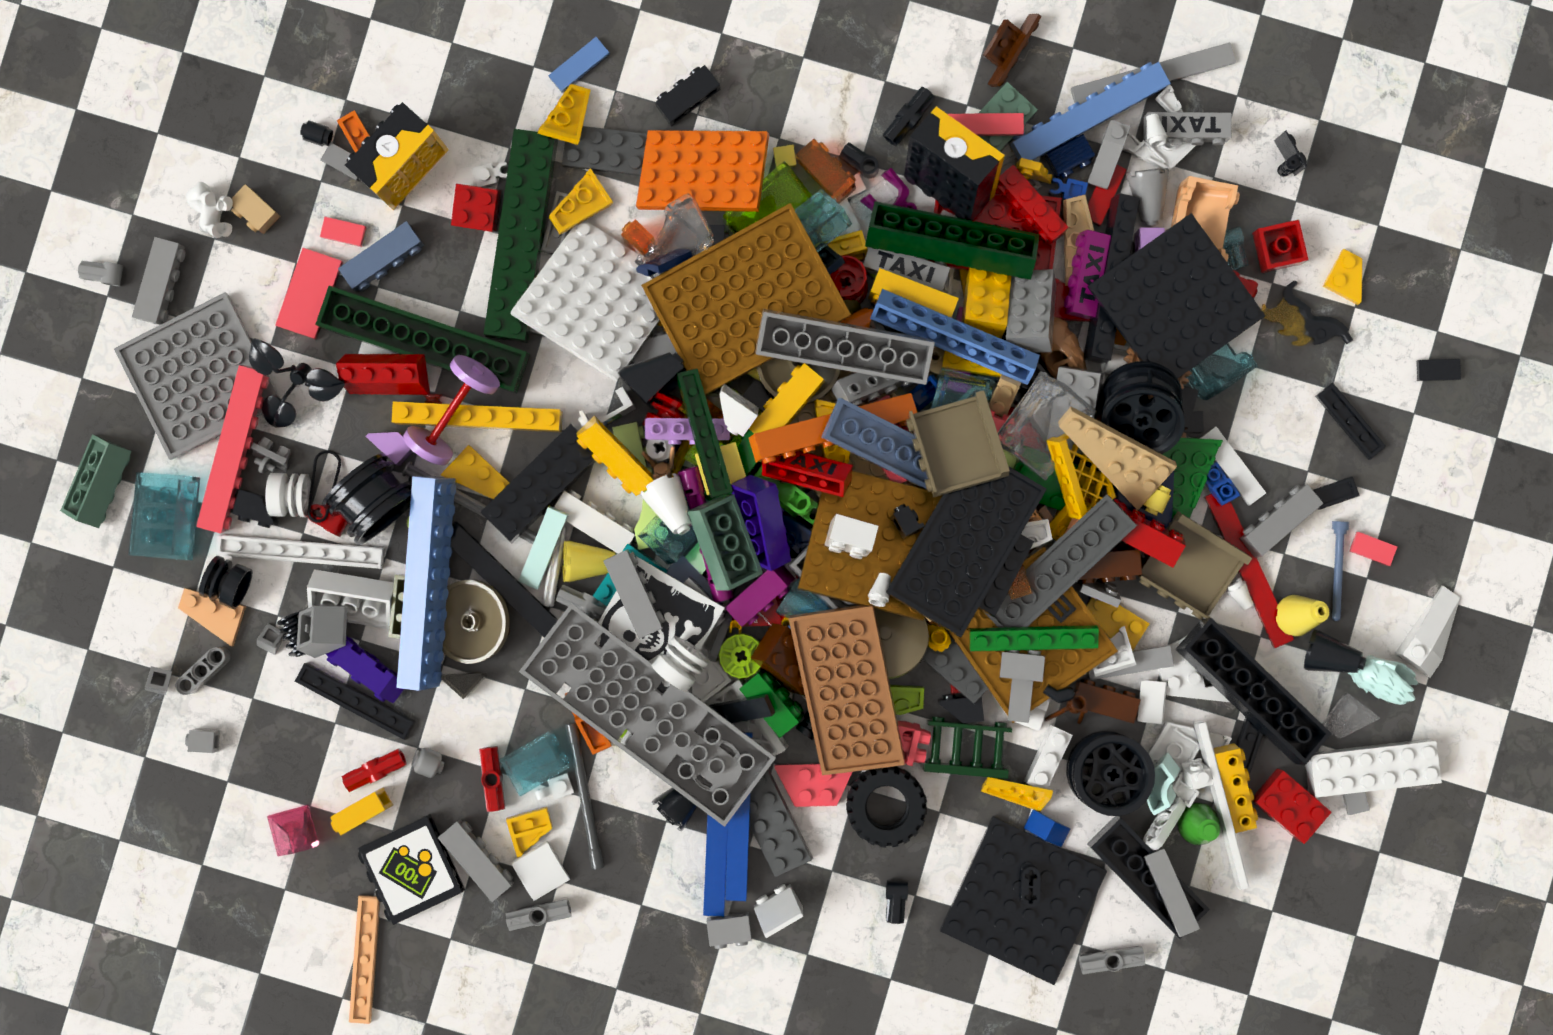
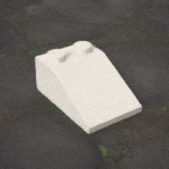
[754,884,804,938]

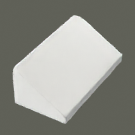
[1137,680,1167,724]

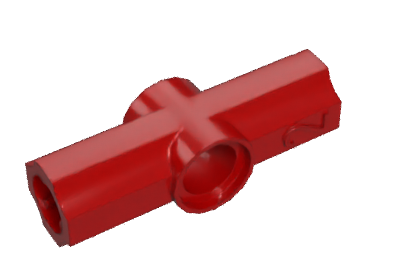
[479,746,505,812]
[341,748,407,792]

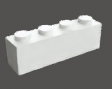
[554,490,636,553]

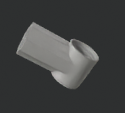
[78,261,123,286]

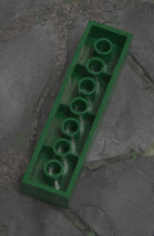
[865,201,1039,280]

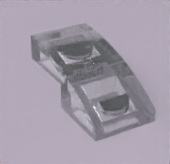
[849,179,897,220]

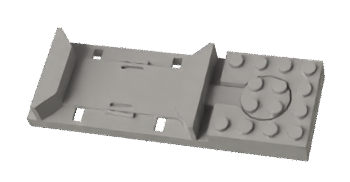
[519,603,776,827]

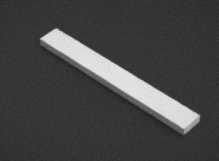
[216,535,385,569]
[1194,721,1249,890]

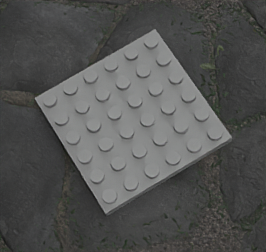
[114,292,280,460]

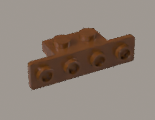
[983,14,1042,87]

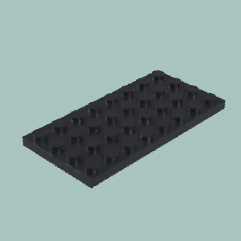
[886,466,1047,638]

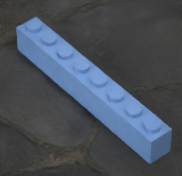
[1010,62,1171,161]

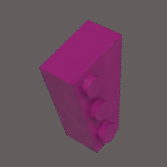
[725,565,796,627]

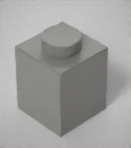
[145,666,172,695]
[185,729,220,753]

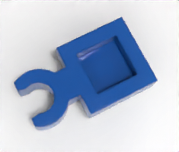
[1049,178,1088,200]

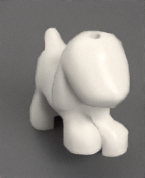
[186,182,233,238]

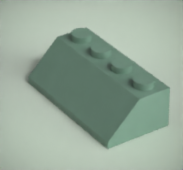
[60,434,131,528]

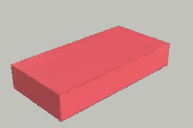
[320,217,366,247]
[1349,532,1397,566]

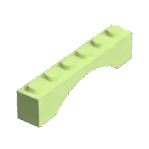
[612,422,667,550]

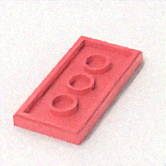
[275,248,343,340]

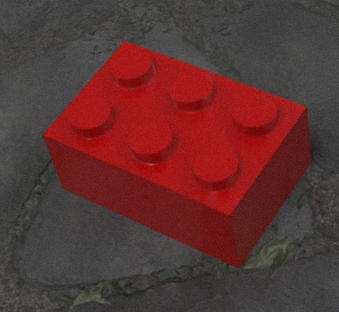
[1252,768,1332,844]

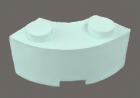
[1147,753,1180,815]

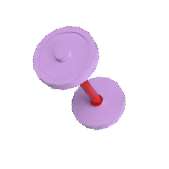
[403,355,500,465]

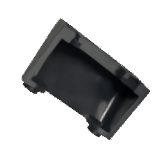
[618,352,686,410]

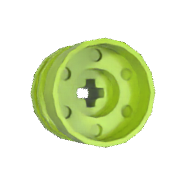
[719,633,760,678]

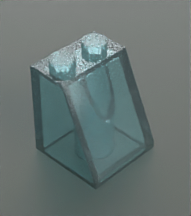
[499,731,570,796]

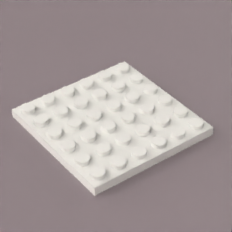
[511,221,665,382]

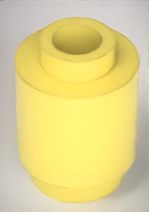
[1143,485,1171,516]

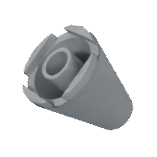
[1126,168,1169,226]

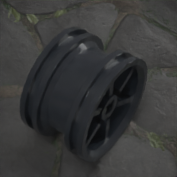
[322,453,412,545]

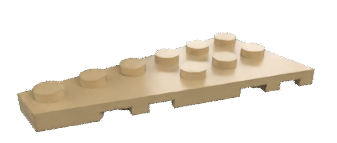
[1058,407,1177,510]

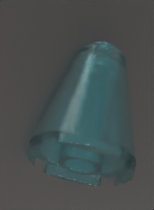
[776,578,830,618]

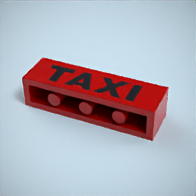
[762,451,853,497]

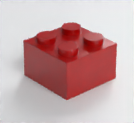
[451,184,502,232]
[1252,220,1308,273]

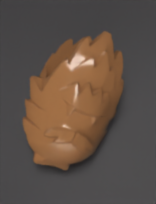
[1041,317,1086,378]

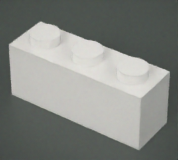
[1024,724,1073,789]

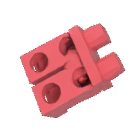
[897,720,931,766]

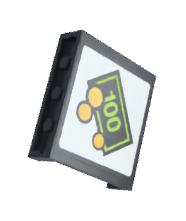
[358,814,465,925]

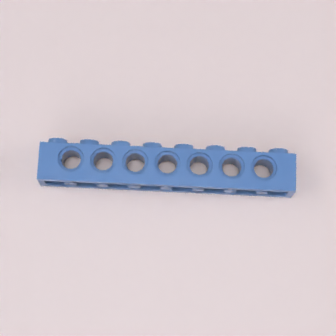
[870,289,1040,385]

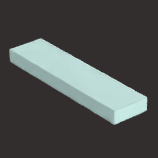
[519,506,569,589]

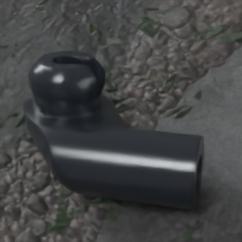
[1043,684,1075,703]

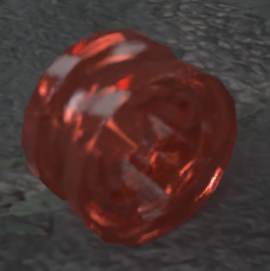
[423,394,442,404]

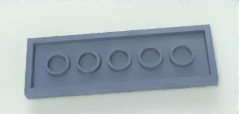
[821,398,928,490]

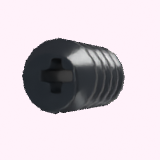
[277,611,306,657]

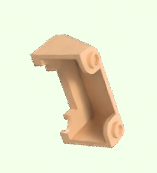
[1171,176,1240,262]

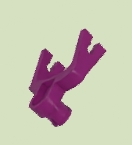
[860,168,917,211]

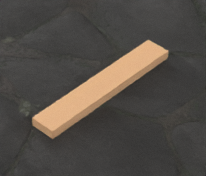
[349,895,380,1024]

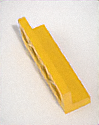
[813,230,868,261]

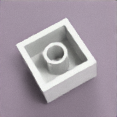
[824,514,879,559]

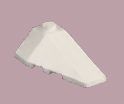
[1395,586,1460,678]

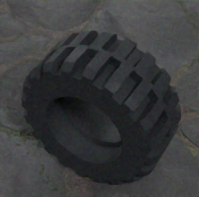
[846,766,927,848]

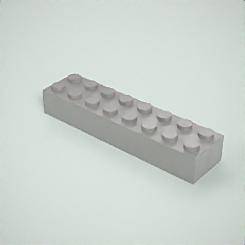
[755,309,935,385]

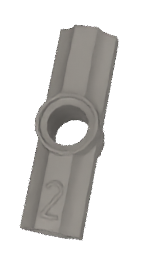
[556,585,607,620]
[505,898,572,931]
[1079,946,1145,974]

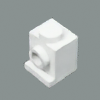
[1181,758,1213,790]

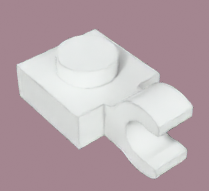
[535,773,574,800]

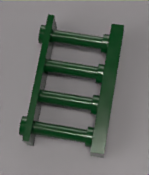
[923,716,1012,779]

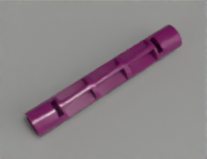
[678,466,734,602]

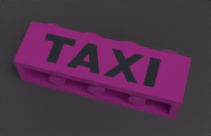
[1064,230,1111,319]

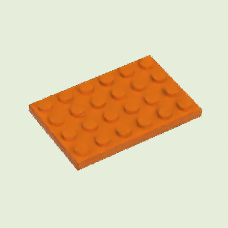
[636,130,769,212]

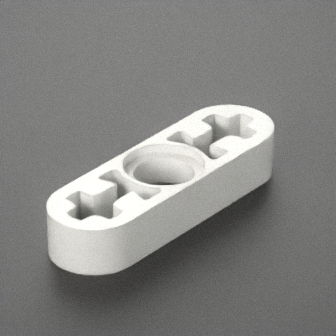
[1143,796,1186,850]

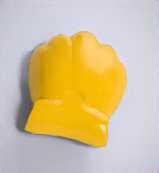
[927,625,951,652]

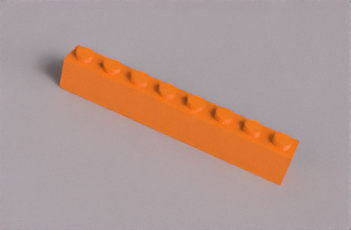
[749,393,917,464]

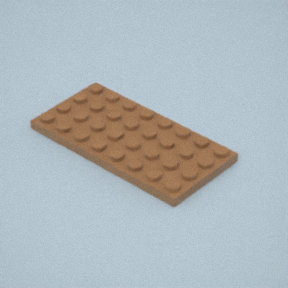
[788,605,905,775]

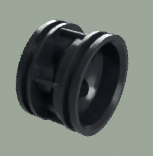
[1100,361,1185,454]

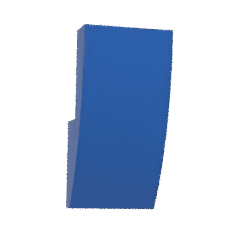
[1205,462,1240,506]

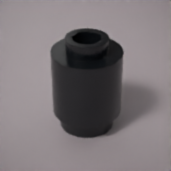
[300,120,333,147]

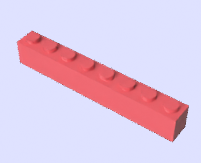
[196,365,269,534]

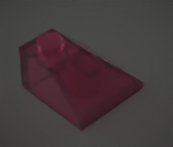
[267,805,319,856]

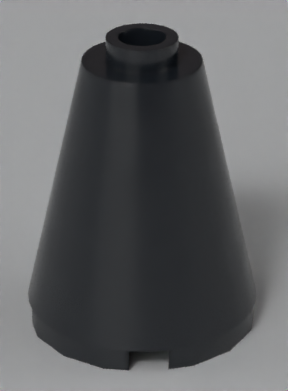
[1304,630,1366,673]
[652,788,698,831]

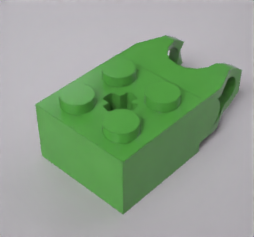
[754,466,818,524]

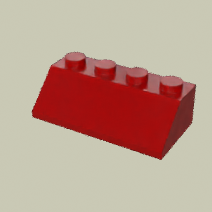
[336,354,430,395]

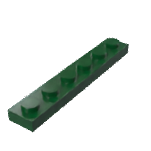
[676,369,733,498]

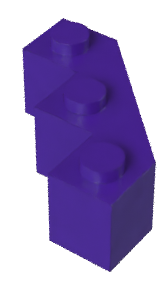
[326,635,404,704]

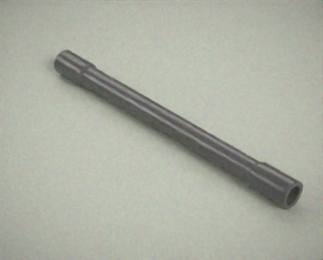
[565,723,604,870]

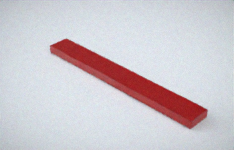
[1204,494,1294,648]

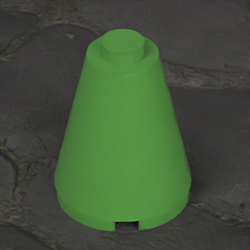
[1177,803,1220,845]

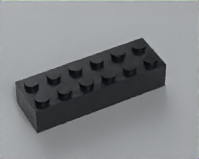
[481,424,596,544]
[1087,816,1210,939]

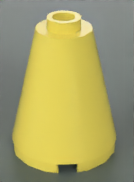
[562,541,616,582]
[1276,595,1329,636]

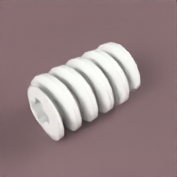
[646,440,674,463]

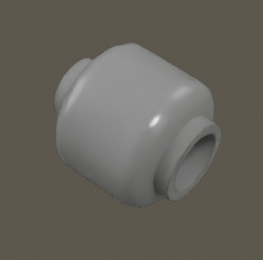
[411,748,445,778]

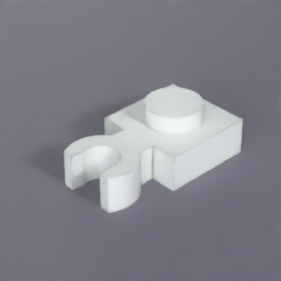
[472,162,508,188]

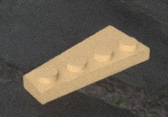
[1063,195,1094,286]

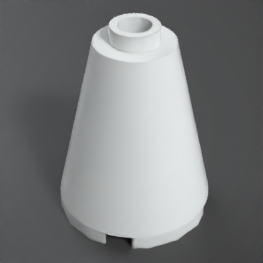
[641,473,692,535]

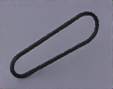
[307,450,341,523]

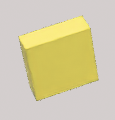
[773,145,797,169]

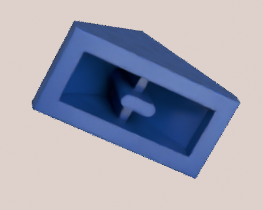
[909,374,945,412]
[1024,809,1070,847]

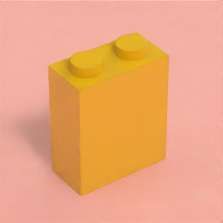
[330,787,393,836]

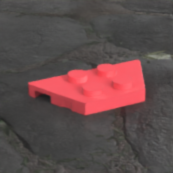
[775,763,852,807]

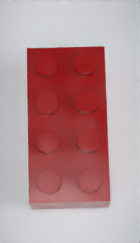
[1114,499,1186,568]

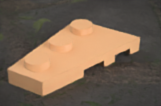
[178,588,246,646]

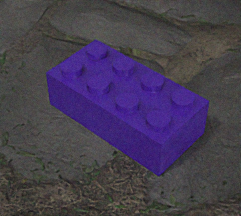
[731,475,791,571]

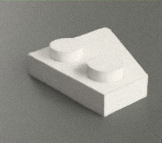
[1093,626,1136,677]

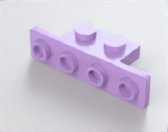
[645,418,730,445]

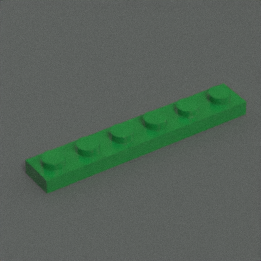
[969,625,1099,651]

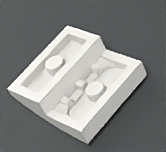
[511,841,570,901]

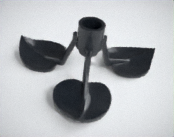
[249,338,345,428]

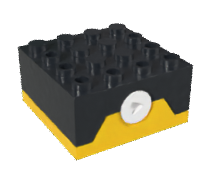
[345,102,449,211]
[904,106,1005,221]

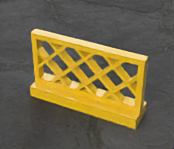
[1046,434,1116,519]

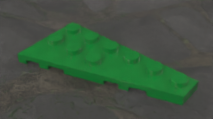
[1162,438,1223,519]

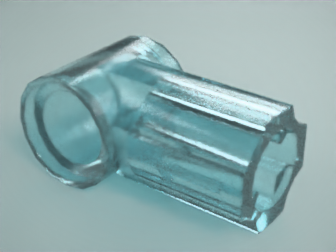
[1223,226,1249,270]

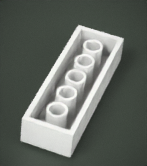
[1305,739,1442,797]

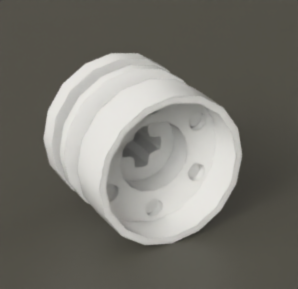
[265,473,311,517]
[652,636,709,692]

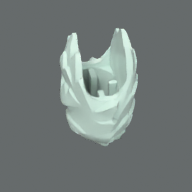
[1348,655,1418,705]

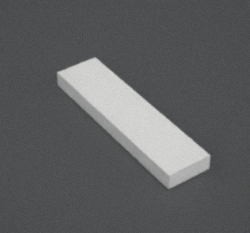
[1199,427,1266,506]

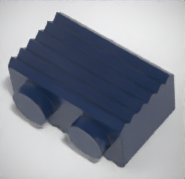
[1045,134,1095,179]

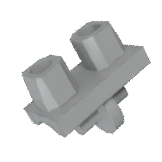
[250,437,291,474]

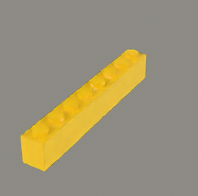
[392,402,563,432]

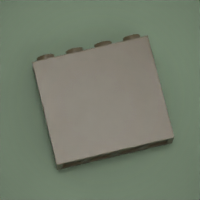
[906,390,1010,497]
[1138,511,1252,620]

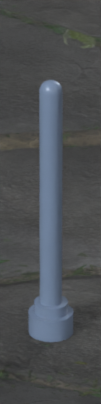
[1332,521,1349,621]

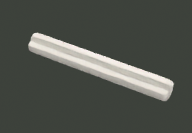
[542,526,567,607]

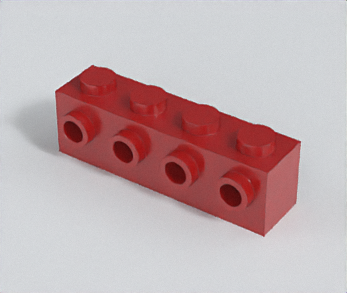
[997,165,1069,246]

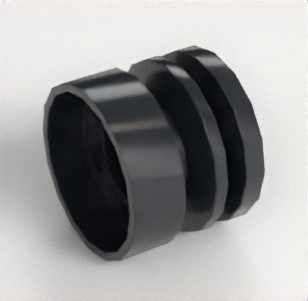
[199,556,253,609]

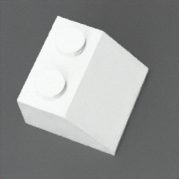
[719,384,759,436]

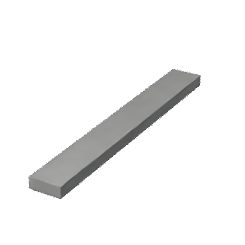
[1071,42,1236,105]

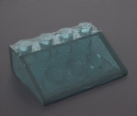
[129,472,200,560]

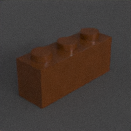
[1074,679,1141,724]

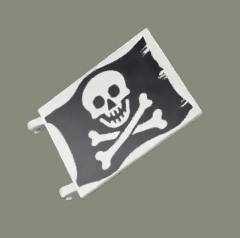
[595,556,725,694]

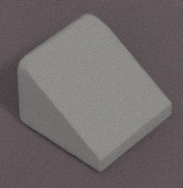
[257,623,286,655]

